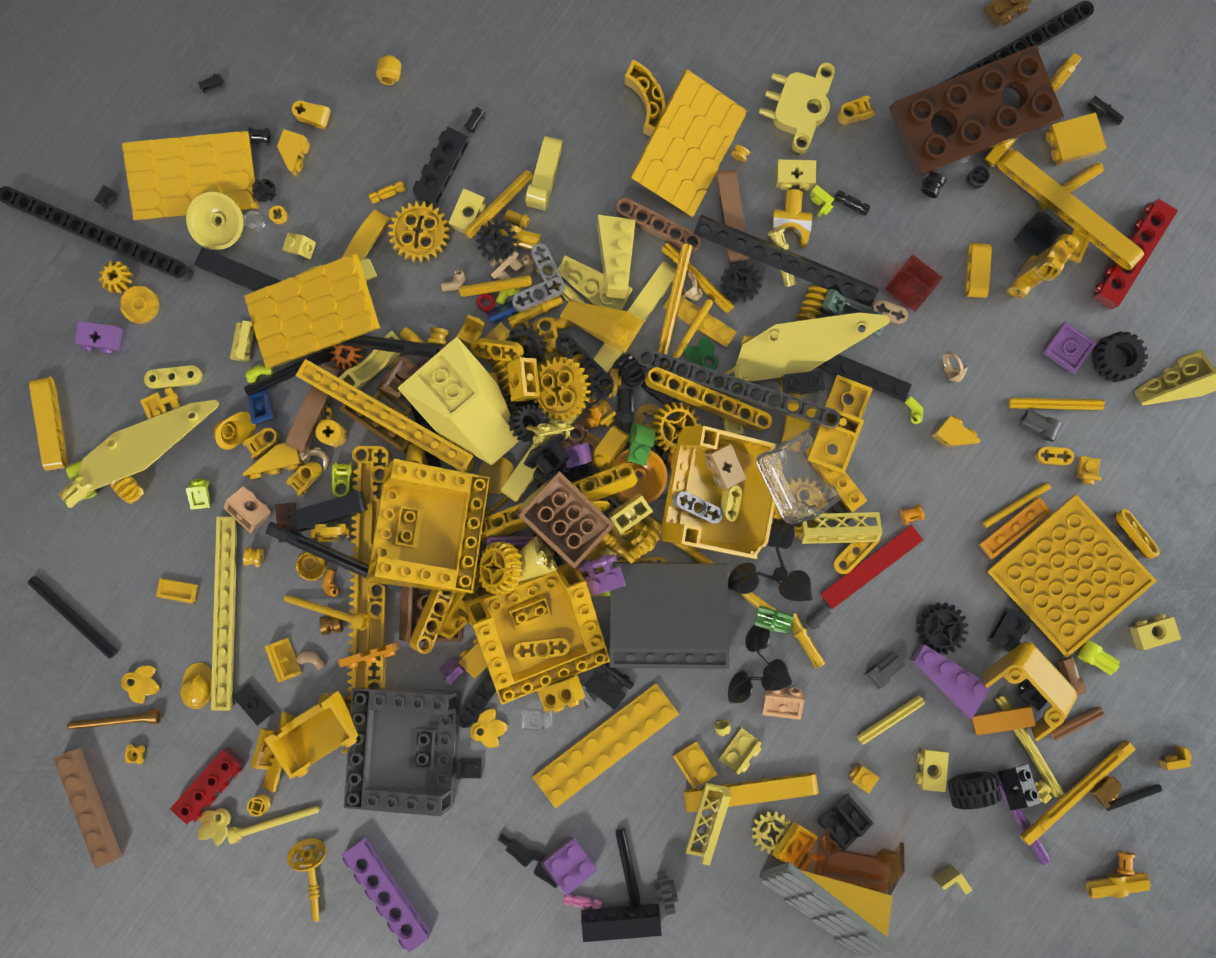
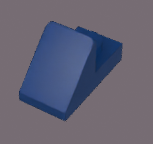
[248,390,276,424]

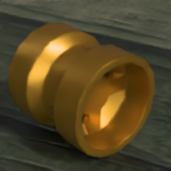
[319,616,343,636]

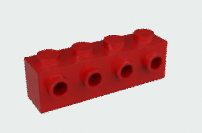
[170,747,245,825]

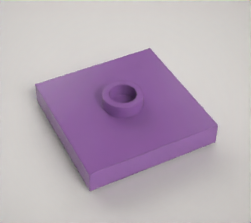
[1042,321,1097,375]

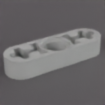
[672,491,723,524]

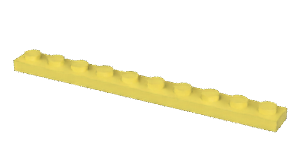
[211,517,238,711]

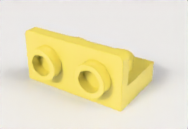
[230,321,255,363]
[718,727,762,775]

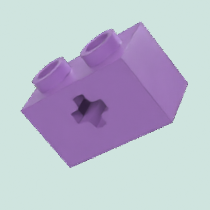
[74,321,123,354]

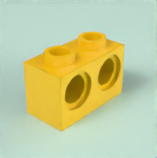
[537,675,585,713]

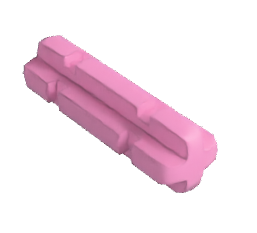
[563,894,602,909]

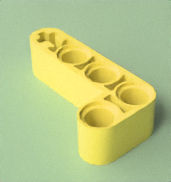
[526,136,563,211]

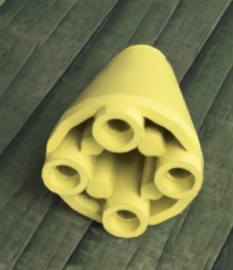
[518,536,558,582]

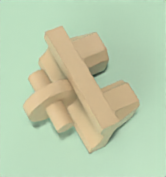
[489,250,523,280]

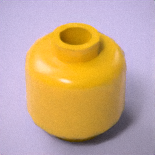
[376,55,402,85]

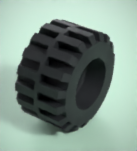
[1092,331,1148,382]
[947,771,1002,810]

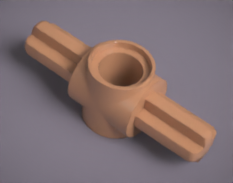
[561,412,591,448]

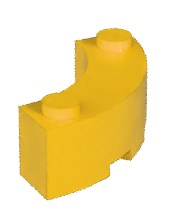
[625,60,666,137]

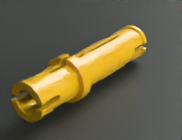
[507,296,564,328]
[791,613,826,669]

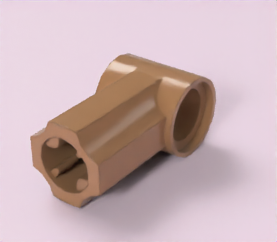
[1055,657,1086,695]

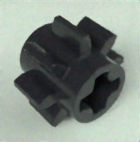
[252,179,276,202]

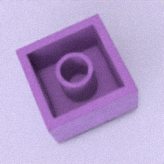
[539,837,597,896]

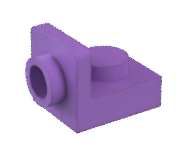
[439,657,465,685]

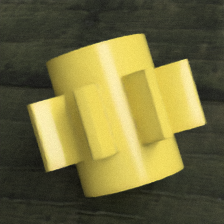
[1034,780,1052,804]

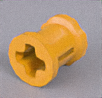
[900,504,925,525]
[1116,851,1136,875]

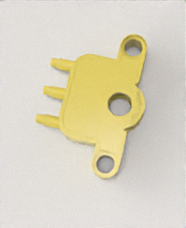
[759,63,835,155]

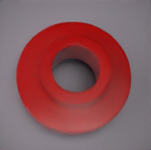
[476,293,496,312]

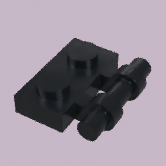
[585,662,634,710]

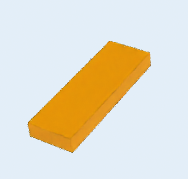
[972,705,1036,736]

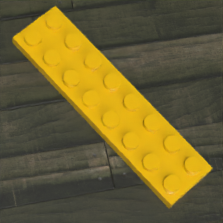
[532,683,679,809]

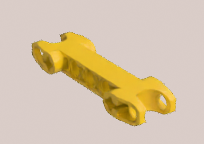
[1007,234,1080,299]

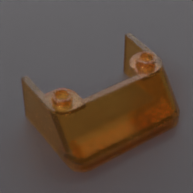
[814,829,905,895]

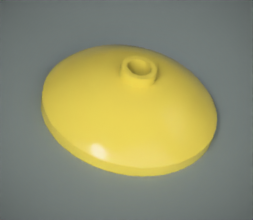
[186,192,244,250]

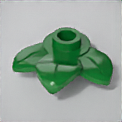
[684,337,719,371]

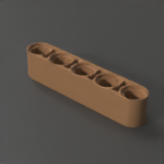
[716,169,749,263]
[616,198,701,254]
[286,363,342,453]

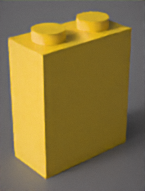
[1046,112,1107,166]

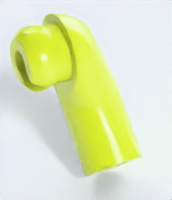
[496,288,521,305]
[245,365,274,383]
[904,396,924,424]

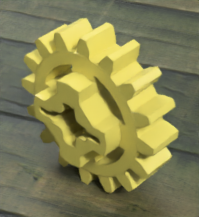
[751,810,790,854]

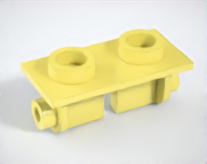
[530,420,574,445]

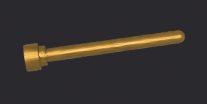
[67,708,161,730]

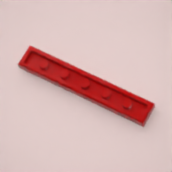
[820,525,923,609]

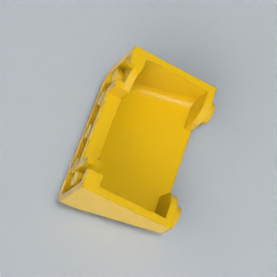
[264,690,358,779]

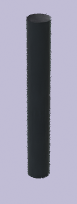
[1105,784,1162,811]

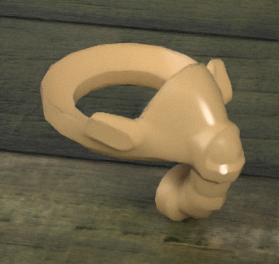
[681,271,703,301]
[943,352,968,383]
[299,447,329,472]

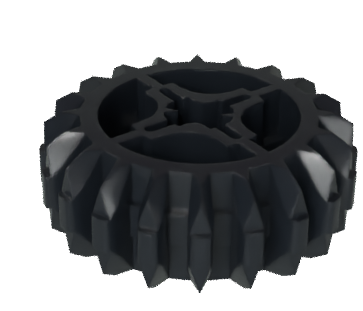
[915,602,969,655]

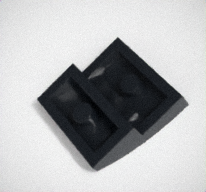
[817,794,874,851]

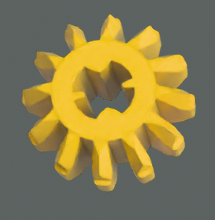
[98,261,133,293]
[110,476,144,504]

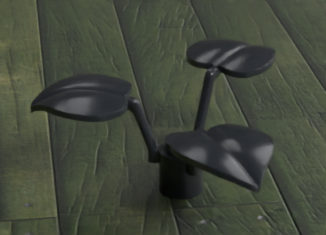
[728,518,813,602]
[728,625,793,704]

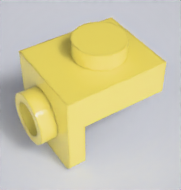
[282,232,316,259]

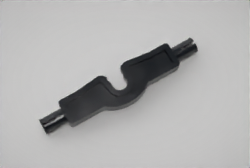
[497,833,557,888]

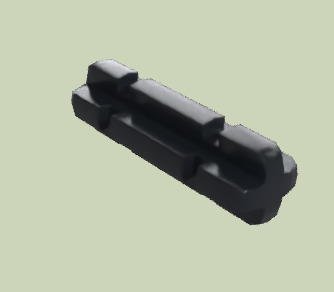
[834,190,870,216]

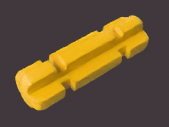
[369,180,406,204]

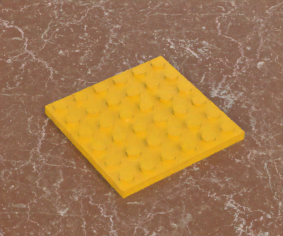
[986,494,1157,658]

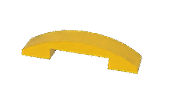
[342,209,391,260]

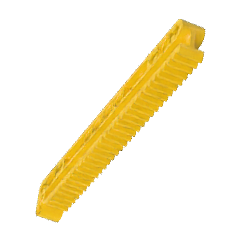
[346,446,392,713]

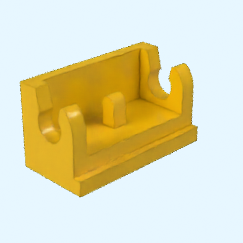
[264,638,302,683]

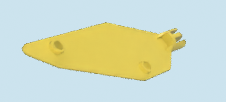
[717,313,890,390]
[58,400,219,508]

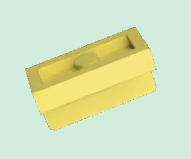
[933,865,972,895]

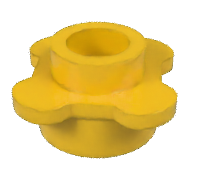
[124,744,145,765]

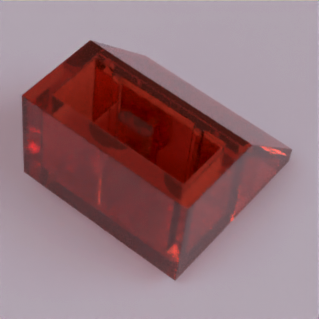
[885,254,943,312]

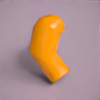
[322,569,339,597]

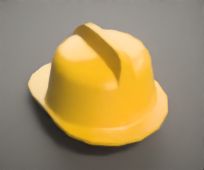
[213,412,256,450]
[180,663,212,709]

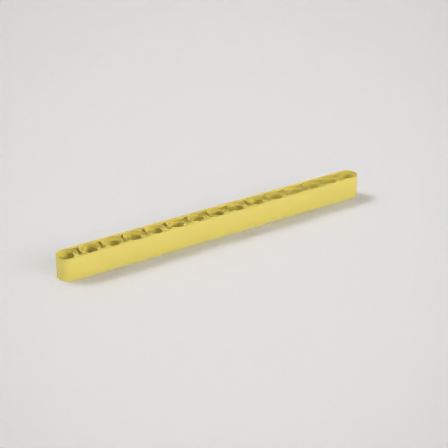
[500,261,676,503]

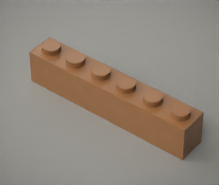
[53,747,122,869]

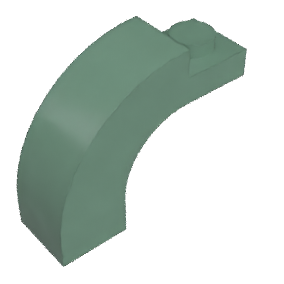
[822,289,884,337]

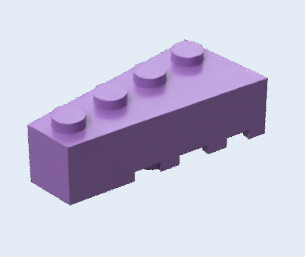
[909,643,992,720]

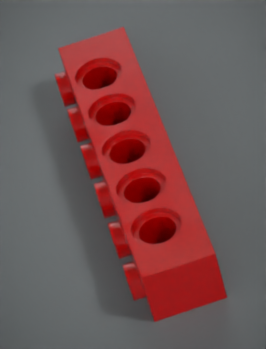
[1093,198,1178,309]

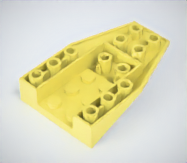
[398,337,519,465]

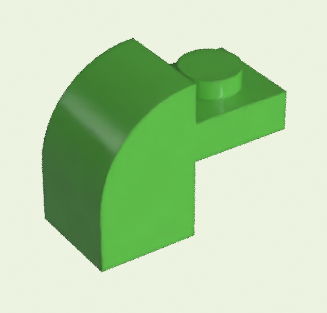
[626,423,655,466]

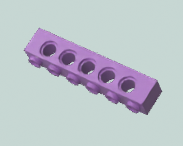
[342,837,431,953]

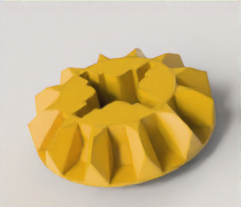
[634,404,660,429]

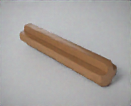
[1050,707,1105,741]

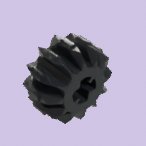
[616,354,645,388]

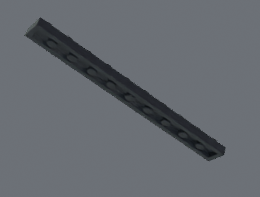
[693,214,879,307]

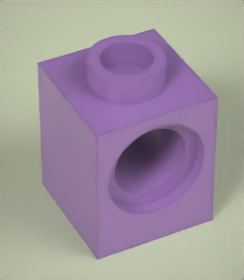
[564,442,592,468]

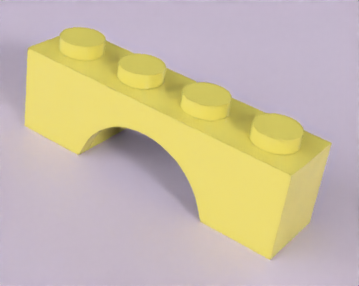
[339,331,402,391]

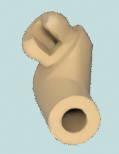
[296,651,326,671]

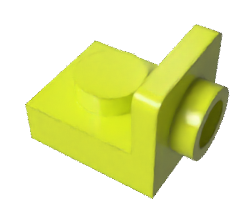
[810,185,834,217]
[186,478,212,510]

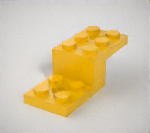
[806,375,873,475]

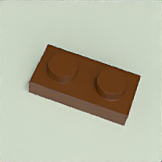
[275,502,299,543]

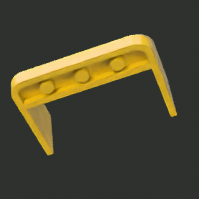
[982,642,1077,742]

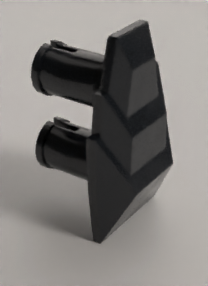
[523,433,571,477]

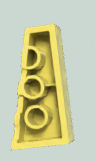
[596,215,636,299]

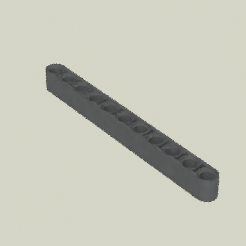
[637,348,840,430]

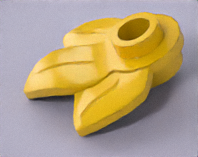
[121,666,160,704]
[469,709,508,748]

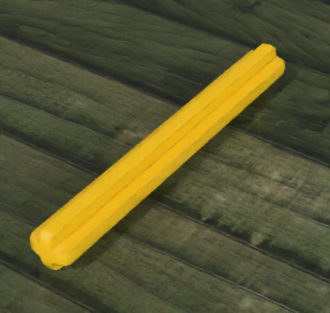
[464,170,534,239]
[661,242,734,313]
[1008,398,1105,410]

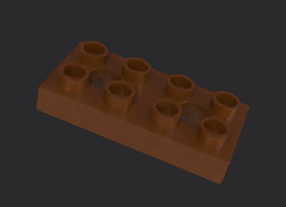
[889,45,1064,178]

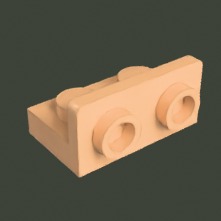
[762,687,805,720]

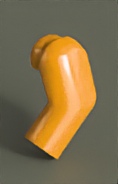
[586,399,602,428]

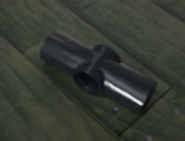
[617,388,634,447]

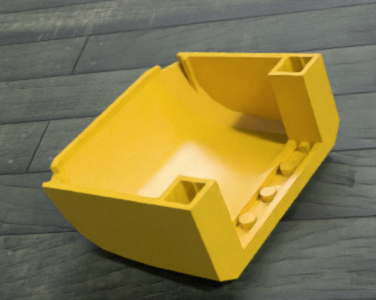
[661,426,782,559]

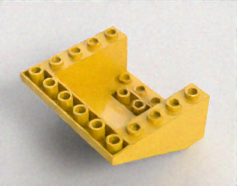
[366,459,490,594]
[463,563,610,705]

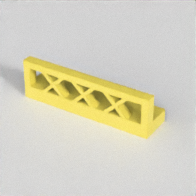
[801,512,882,544]
[685,783,731,865]

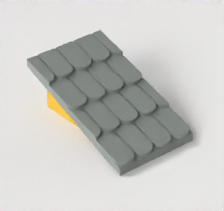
[760,862,895,956]

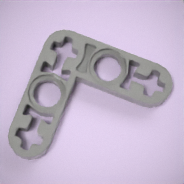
[512,243,565,312]

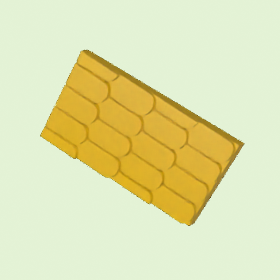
[630,69,747,217]
[122,131,259,220]
[244,254,380,369]

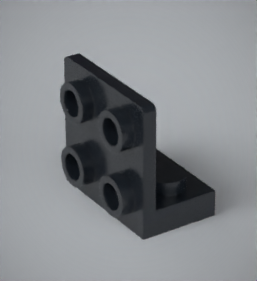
[1014,209,1070,256]

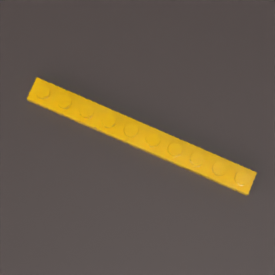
[295,359,474,472]

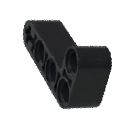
[555,334,614,409]
[290,491,368,532]

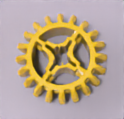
[650,402,702,453]
[477,541,523,595]

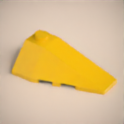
[560,301,645,354]
[439,564,490,639]

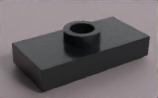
[233,683,274,726]

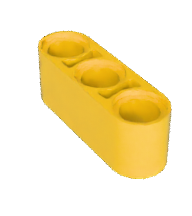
[965,243,992,298]

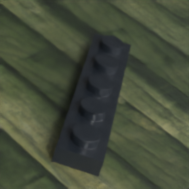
[818,354,912,403]

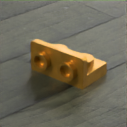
[983,0,1032,28]

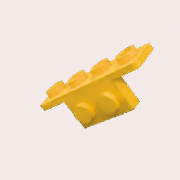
[250,711,295,792]

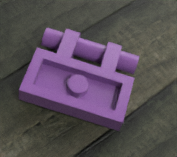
[578,554,626,597]

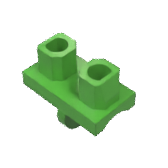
[755,606,794,635]

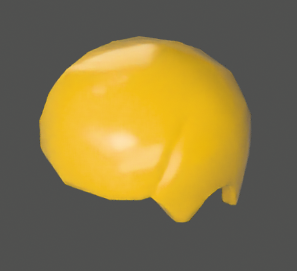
[296,551,326,581]

